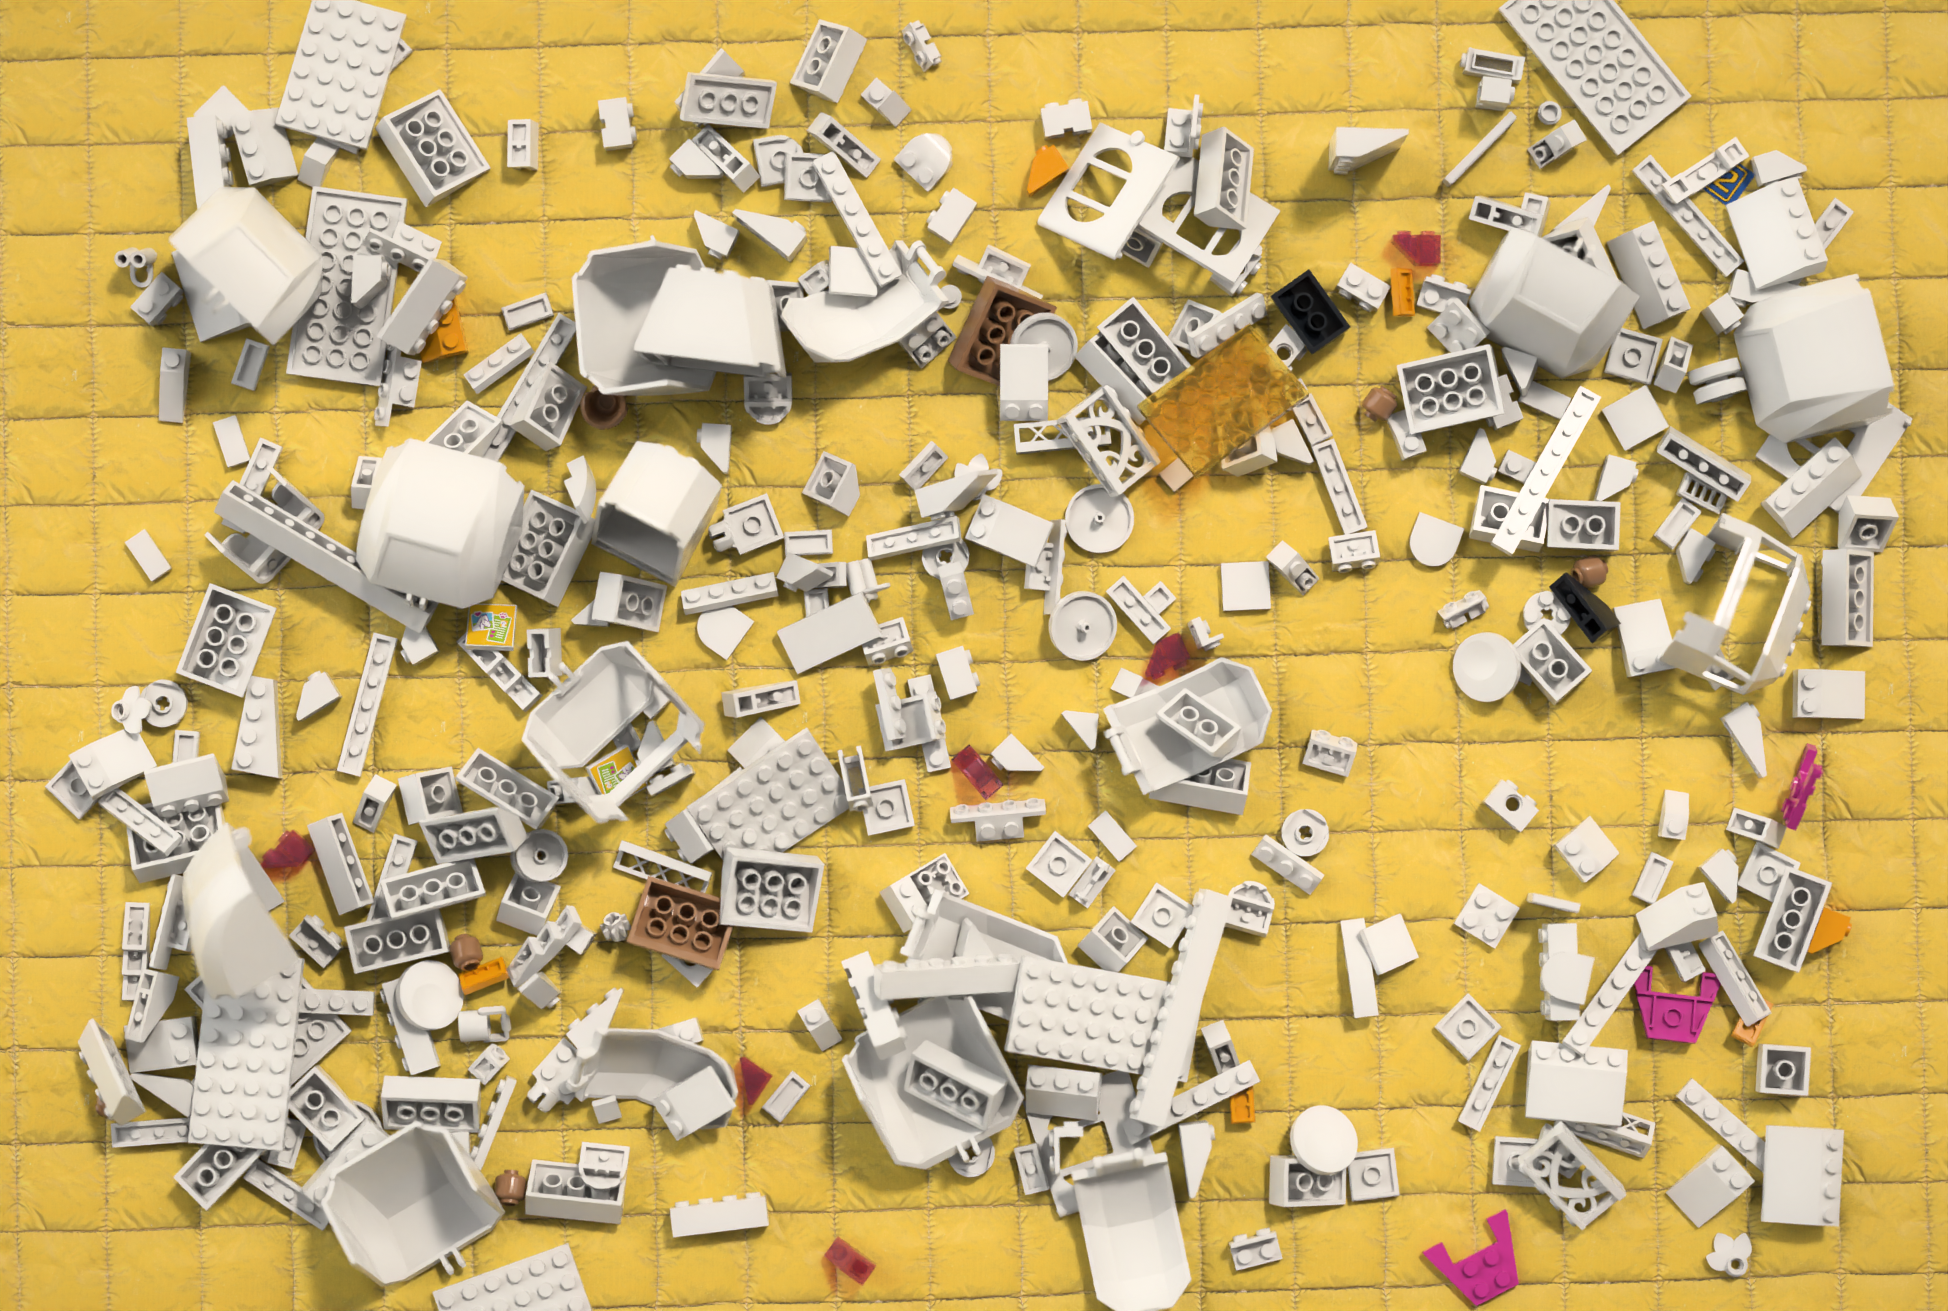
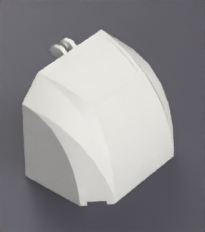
[169,187,323,345]
[1468,227,1639,379]
[572,241,717,396]
[1733,274,1894,443]
[356,438,524,610]
[182,822,300,1000]
[842,994,1024,1170]
[321,1121,505,1287]

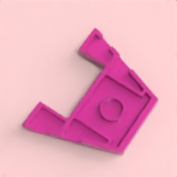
[1781,743,1823,831]
[1634,966,1721,1044]
[1422,1209,1519,1306]

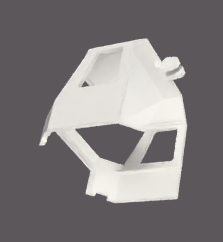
[1659,513,1811,695]
[522,641,704,823]

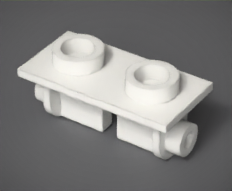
[901,20,942,72]
[1437,590,1489,629]
[1068,856,1116,908]

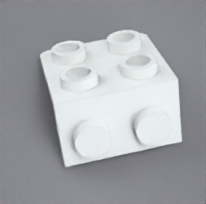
[1049,1121,1083,1176]

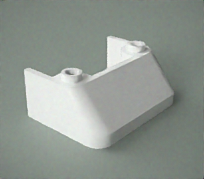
[205,465,324,584]

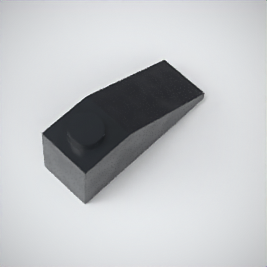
[1549,572,1621,643]

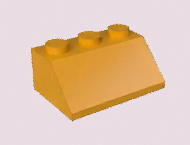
[420,296,469,364]

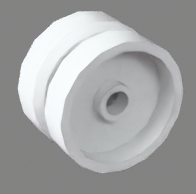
[1687,357,1747,405]
[510,829,568,883]

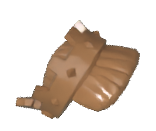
[580,385,629,430]

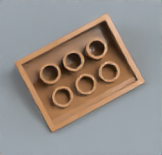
[948,275,1057,386]
[627,876,734,971]

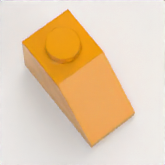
[1027,144,1069,197]
[1806,907,1852,954]

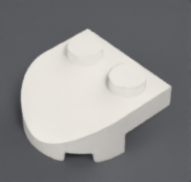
[894,133,953,192]
[744,373,792,425]
[1225,881,1275,938]
[579,1142,630,1190]

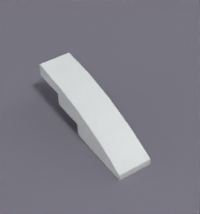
[457,633,543,712]
[122,902,150,1001]
[507,905,582,987]
[1340,918,1379,1018]

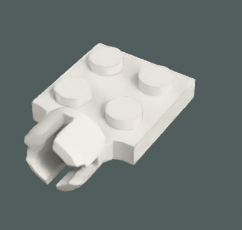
[708,493,784,555]
[527,1037,577,1113]

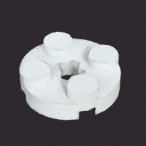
[922,540,969,580]
[1523,591,1571,634]
[140,680,188,727]
[1281,809,1329,856]
[948,1137,995,1177]

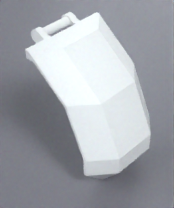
[780,240,949,362]
[1103,657,1273,795]
[899,889,1068,1021]
[566,1028,738,1130]
[1071,1148,1191,1311]

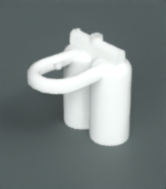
[114,247,157,287]
[846,558,890,603]

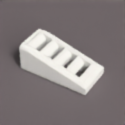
[1676,472,1727,514]

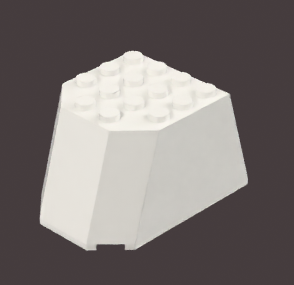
[634,265,786,377]
[591,441,722,587]

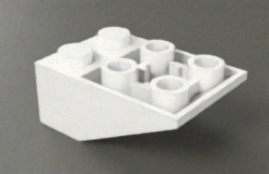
[879,853,969,933]

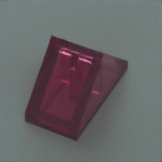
[740,1056,773,1105]

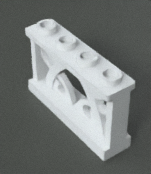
[1057,385,1161,497]
[1518,1121,1626,1231]

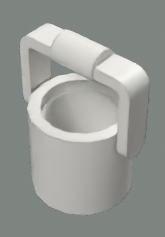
[458,1006,511,1042]

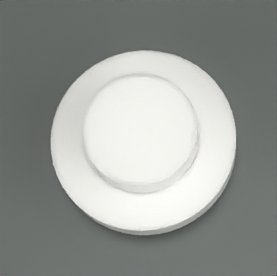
[1538,101,1562,125]
[940,285,962,309]

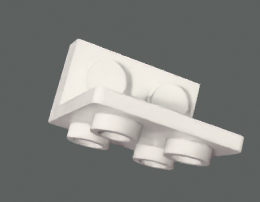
[1164,94,1203,158]

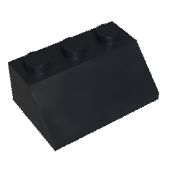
[1270,269,1350,355]

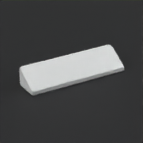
[1699,930,1771,1026]

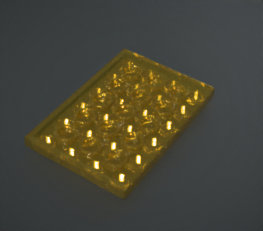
[1137,323,1309,479]

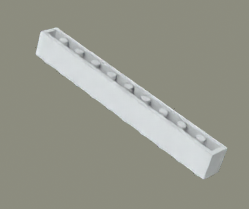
[214,480,439,634]
[1130,888,1233,1128]

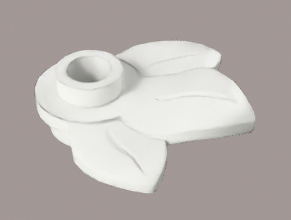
[954,453,1002,500]
[111,686,152,734]
[1706,1233,1752,1277]

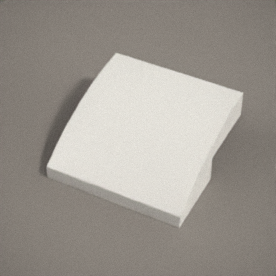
[1602,385,1669,451]

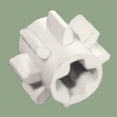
[600,912,631,942]

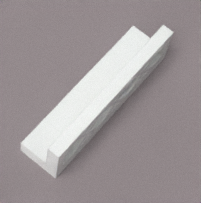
[1014,416,1111,454]
[613,840,713,893]
[1553,1112,1655,1158]

